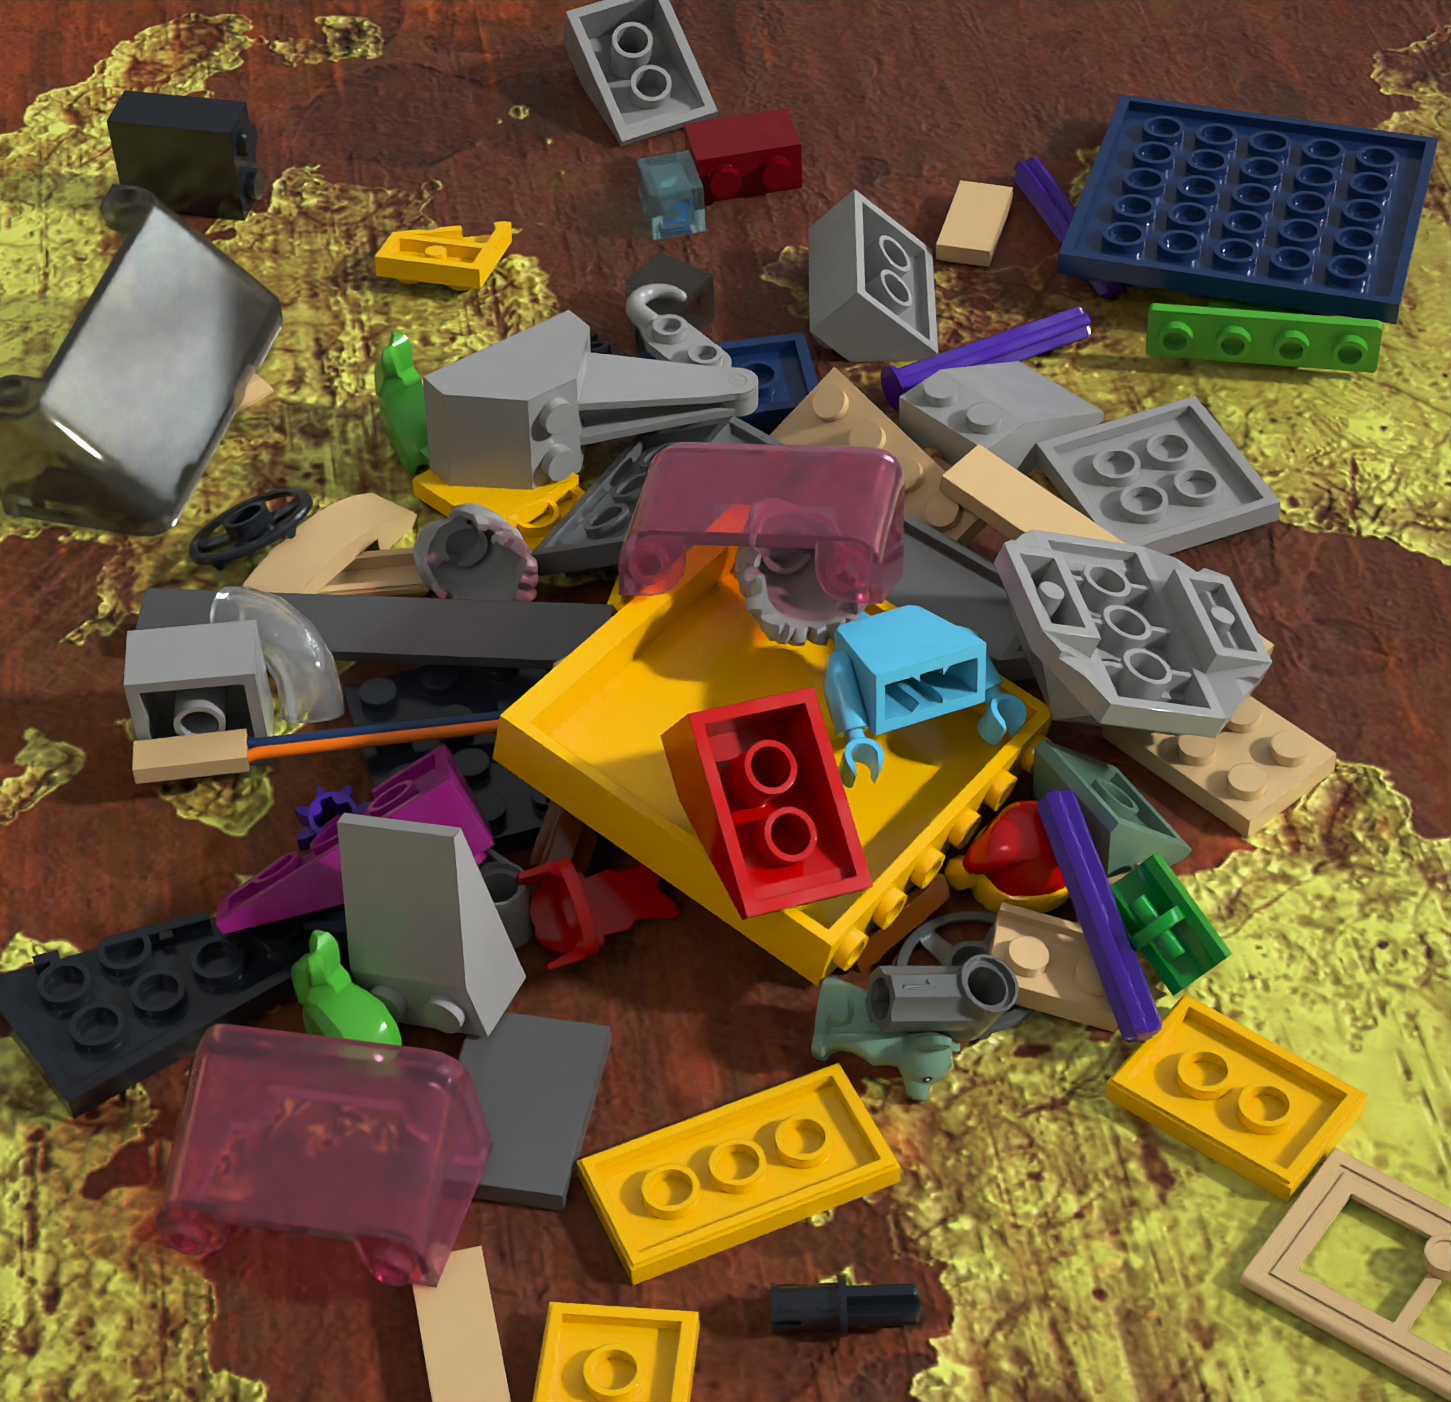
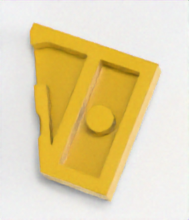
[375,221,512,291]

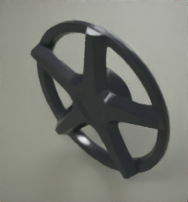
[189,487,313,571]

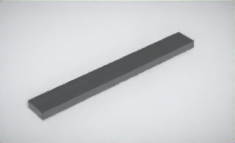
[135,588,617,669]

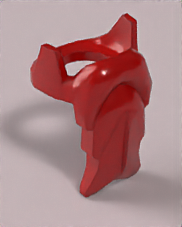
[515,857,679,970]

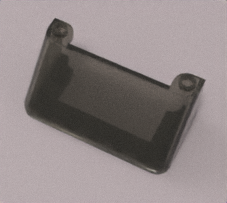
[0,184,284,537]

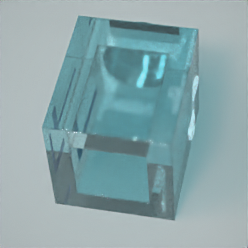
[637,150,706,240]

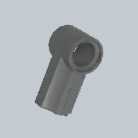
[865,954,1019,1042]

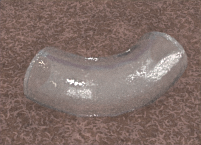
[210,586,345,723]

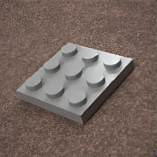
[1036,396,1281,555]

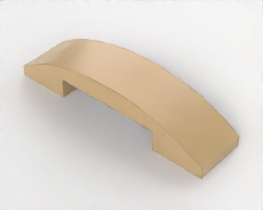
[238,493,418,660]

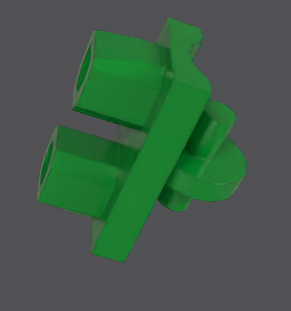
[1110,852,1232,996]

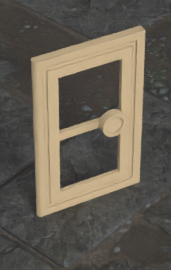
[1238,1148,1451,1401]

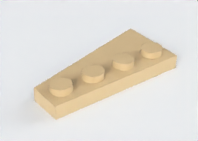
[769,367,988,547]

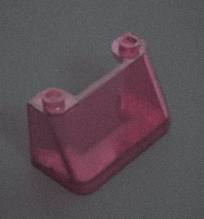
[618,442,905,604]
[155,1024,493,1288]

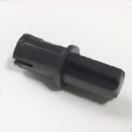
[770,1275,921,1337]

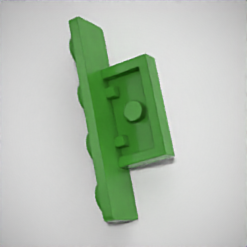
[1146,300,1382,373]

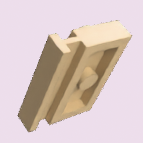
[988,902,1118,1032]

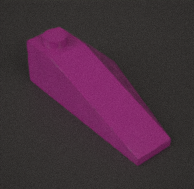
[215,743,494,934]

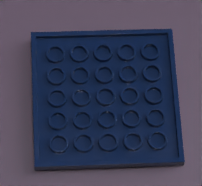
[1057,94,1438,324]

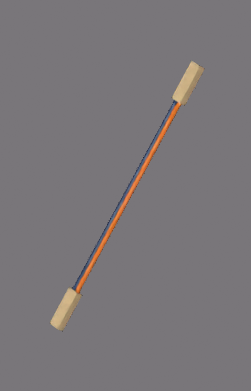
[132,710,505,784]

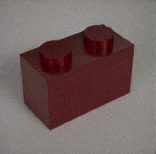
[684,108,802,204]

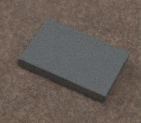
[421,1012,612,1211]

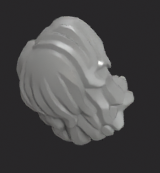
[734,502,870,646]
[413,503,539,602]

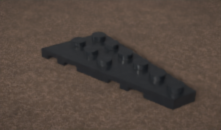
[0,904,350,1119]

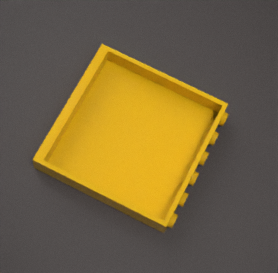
[492,505,1053,987]

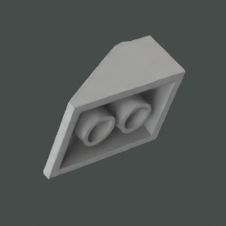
[564,0,718,147]
[899,361,1104,475]
[337,813,526,1037]

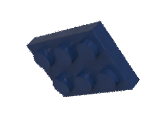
[635,332,818,430]

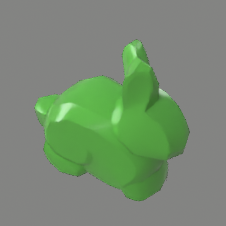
[374,331,430,474]
[290,930,405,1094]

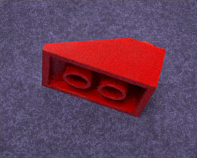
[660,687,873,920]

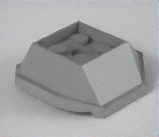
[994,529,1272,738]

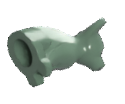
[811,976,961,1101]

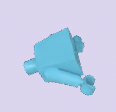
[824,605,1027,788]

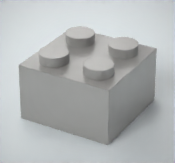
[124,619,274,766]

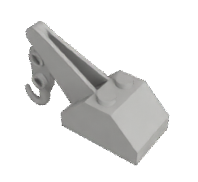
[423,284,758,490]

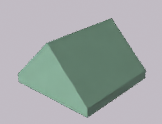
[1032,739,1192,878]

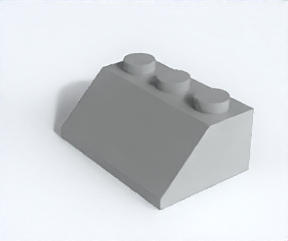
[808,189,938,362]

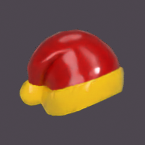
[944,800,1070,913]

